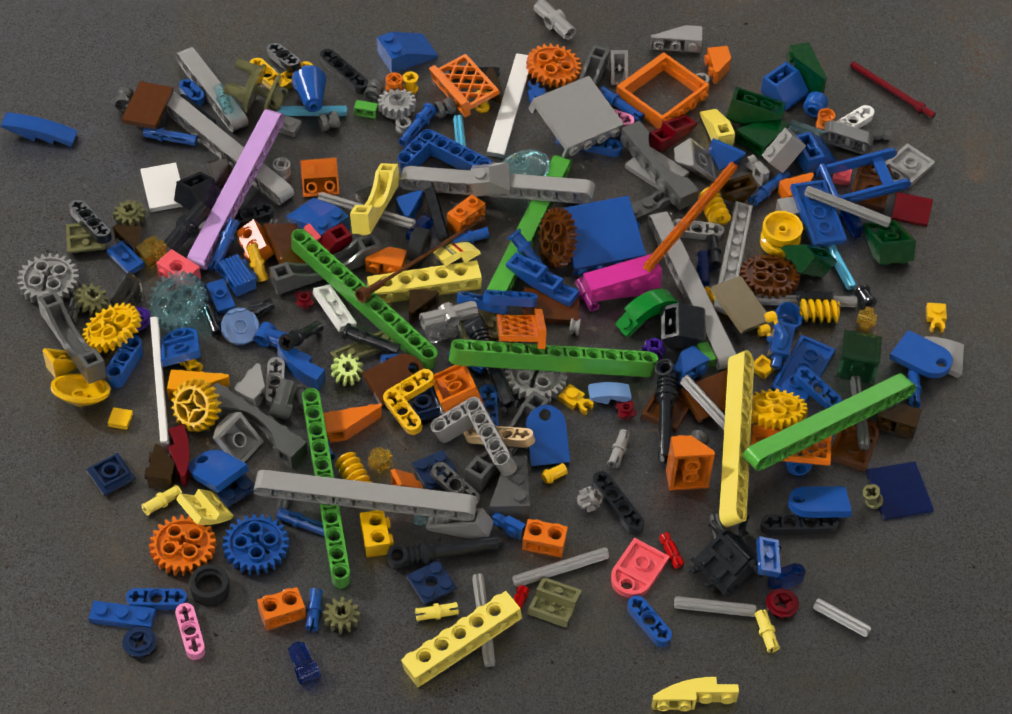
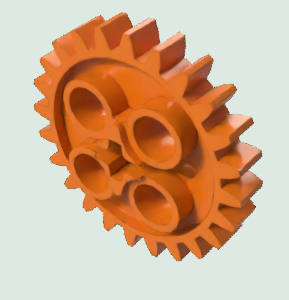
[526,43,582,88]
[149,514,217,576]

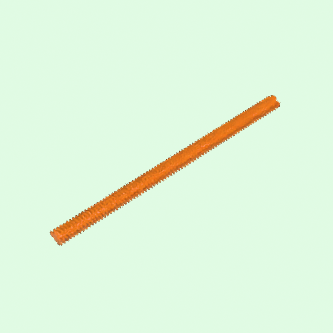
[643,162,738,273]

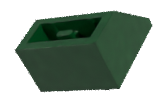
[781,244,837,277]

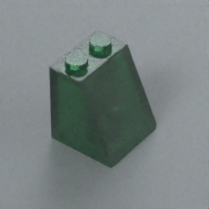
[836,330,882,384]

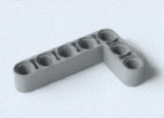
[430,397,517,476]

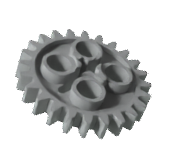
[17,253,80,305]
[504,368,567,402]

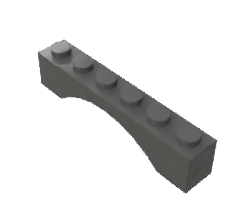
[579,45,610,86]
[620,121,699,210]
[269,233,381,295]
[37,290,106,384]
[212,382,307,468]
[465,391,550,492]

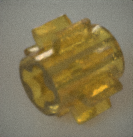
[856,306,878,331]
[367,447,393,472]

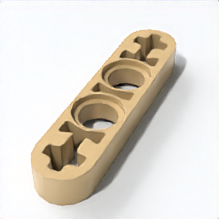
[464,426,535,448]

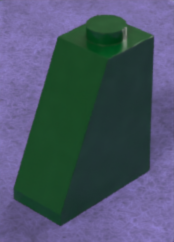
[734,119,790,159]

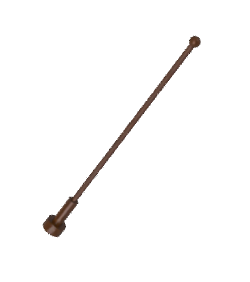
[355,215,486,303]

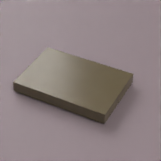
[710,276,768,334]

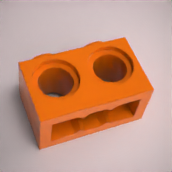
[447,194,485,234]
[236,219,274,262]
[522,519,568,558]
[257,587,306,631]

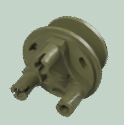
[223,58,288,114]

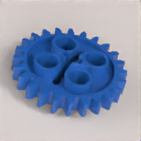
[222,514,290,575]

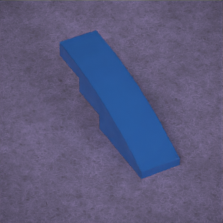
[0,112,78,147]
[506,253,580,307]

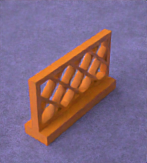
[429,54,500,117]
[496,309,546,349]
[751,424,832,466]

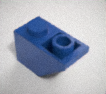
[676,346,710,386]

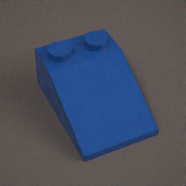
[377,32,438,73]
[286,198,350,237]

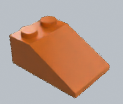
[433,365,484,413]

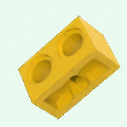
[359,510,394,558]

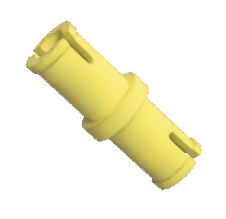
[141,485,182,516]
[415,602,459,622]
[754,609,780,653]

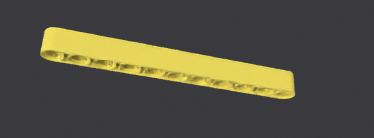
[719,350,754,528]

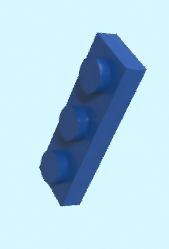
[88,600,156,630]

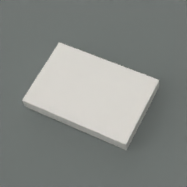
[140,163,183,213]

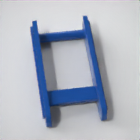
[814,148,911,203]

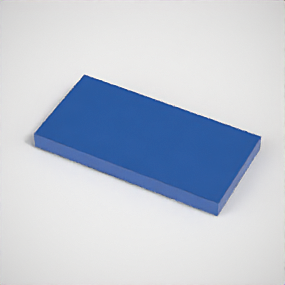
[790,179,847,247]
[770,335,836,403]

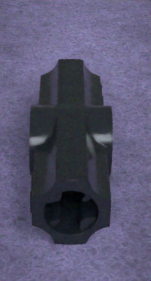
[163,200,212,252]

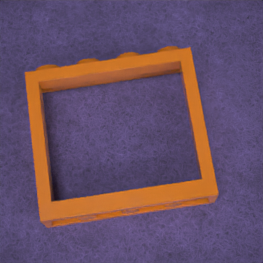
[616,52,709,129]

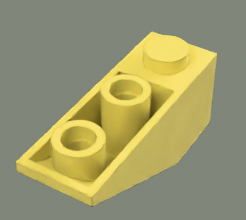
[699,109,735,146]

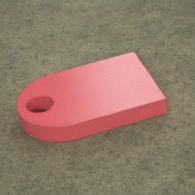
[611,538,670,598]

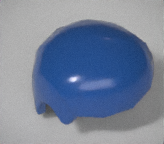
[775,302,803,331]

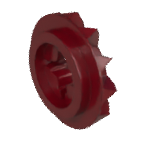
[766,588,799,619]

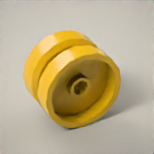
[760,211,803,258]

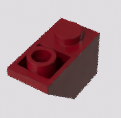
[318,223,352,255]

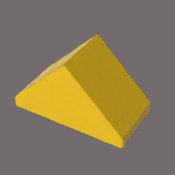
[43,348,77,378]

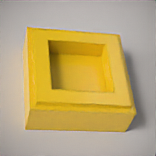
[754,354,776,379]
[108,407,133,430]

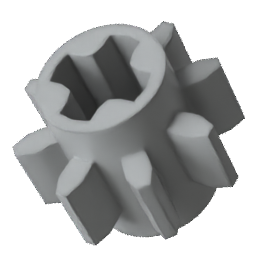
[577,486,602,513]

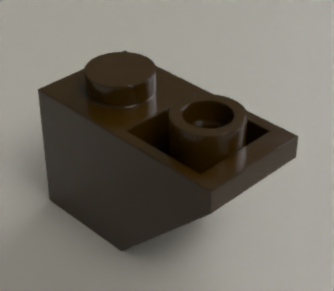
[876,404,922,439]
[144,444,176,490]

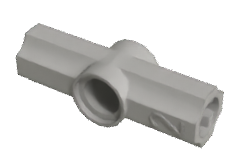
[534,0,576,41]
[419,301,479,330]

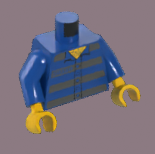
[757,311,795,369]

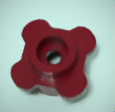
[295,290,314,309]
[615,401,637,420]

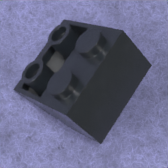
[174,171,221,210]
[661,303,706,350]

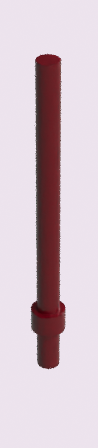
[850,61,936,119]

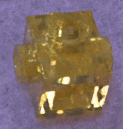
[136,235,168,268]

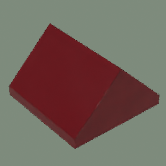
[891,192,933,227]

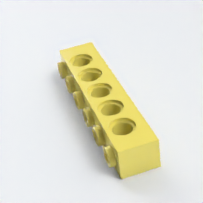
[367,260,482,303]
[401,591,522,688]

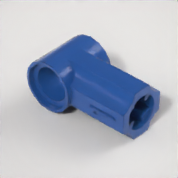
[253,322,288,348]

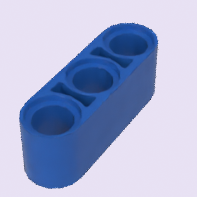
[106,335,144,389]

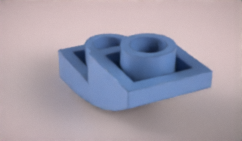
[588,382,632,404]

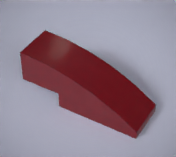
[648,114,697,152]
[168,424,191,488]

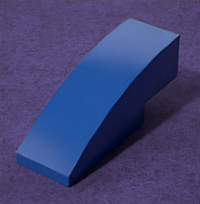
[277,342,325,390]

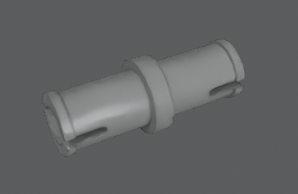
[607,429,631,469]

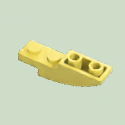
[652,677,739,712]

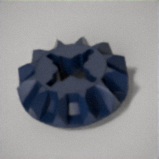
[122,627,157,658]

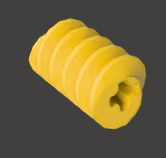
[698,187,731,226]
[800,299,840,324]
[335,452,373,483]

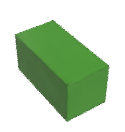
[354,100,378,119]
[696,341,716,368]

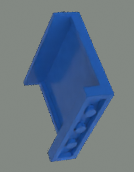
[564,196,646,276]

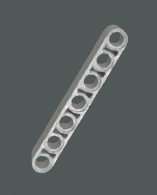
[176,47,249,132]

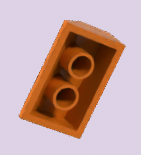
[666,435,715,490]

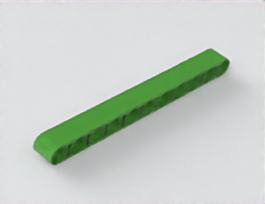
[487,155,572,291]
[291,229,438,370]
[449,339,658,377]
[743,373,916,471]
[302,388,350,589]

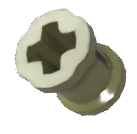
[863,484,884,509]

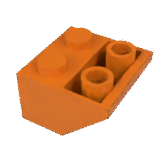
[300,157,339,197]

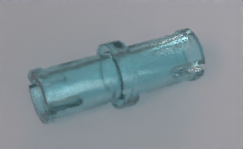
[213,84,234,115]

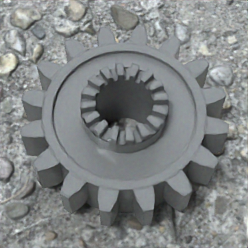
[378,88,416,120]

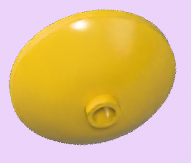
[51,374,111,407]

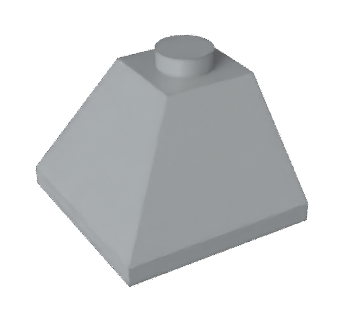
[674,138,716,182]
[471,162,510,197]
[213,412,264,462]

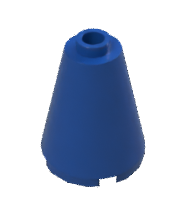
[292,65,326,112]

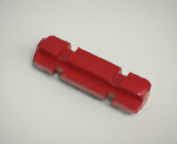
[659,532,685,569]
[513,585,529,609]

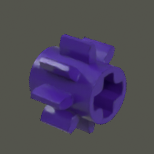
[642,338,666,360]

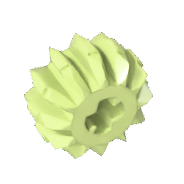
[331,353,364,386]

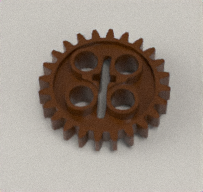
[538,207,578,267]
[739,253,800,299]

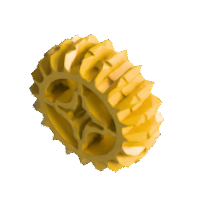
[171,379,222,432]

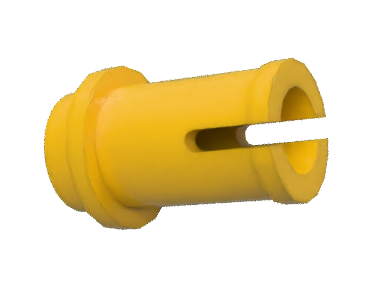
[541,463,568,484]

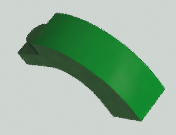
[615,289,679,338]

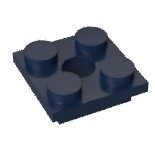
[405,386,445,424]
[411,450,460,490]
[86,453,136,496]
[211,474,255,508]
[406,560,457,605]

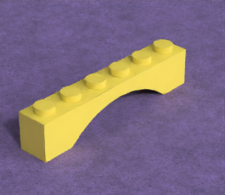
[350,163,400,236]

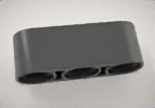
[822,120,874,155]

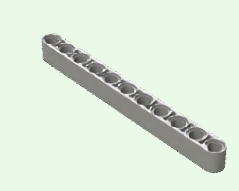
[166,91,295,205]
[399,166,595,204]
[648,211,736,371]
[253,470,477,521]

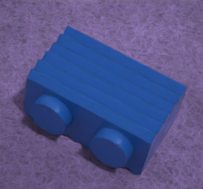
[218,254,258,297]

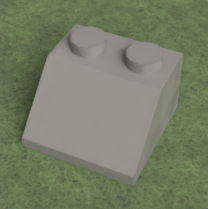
[762,128,806,173]

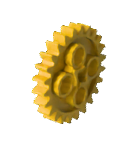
[81,302,142,354]
[751,389,808,431]

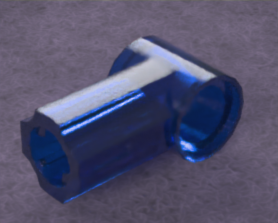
[287,641,321,685]

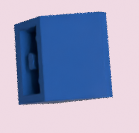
[760,61,809,111]
[796,132,837,174]

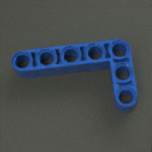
[397,129,492,173]

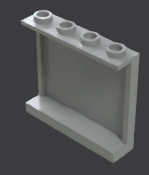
[528,76,624,158]

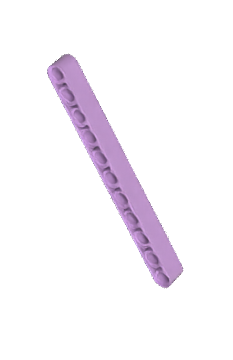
[187,109,284,270]

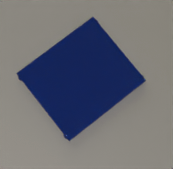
[866,462,934,520]

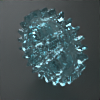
[147,270,208,330]

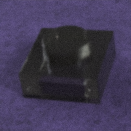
[355,186,372,205]

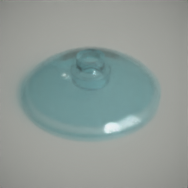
[503,149,550,176]

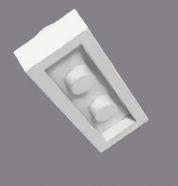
[312,285,357,332]

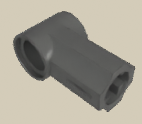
[268,379,297,420]

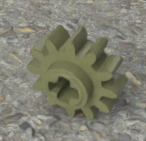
[113,199,146,226]
[74,283,109,315]
[323,597,360,634]

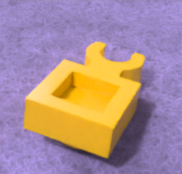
[926,303,947,333]
[558,384,594,415]

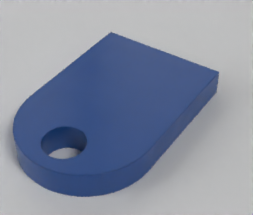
[160,328,201,367]
[889,330,953,378]
[526,405,570,467]
[189,450,249,493]
[788,486,852,518]

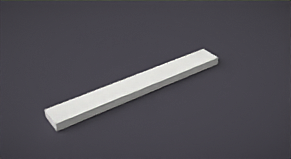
[487,53,529,159]
[150,317,170,452]

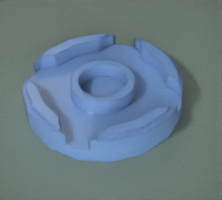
[221,308,259,346]

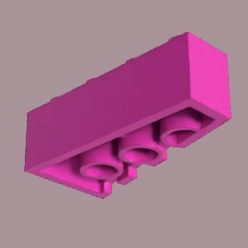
[583,254,662,302]

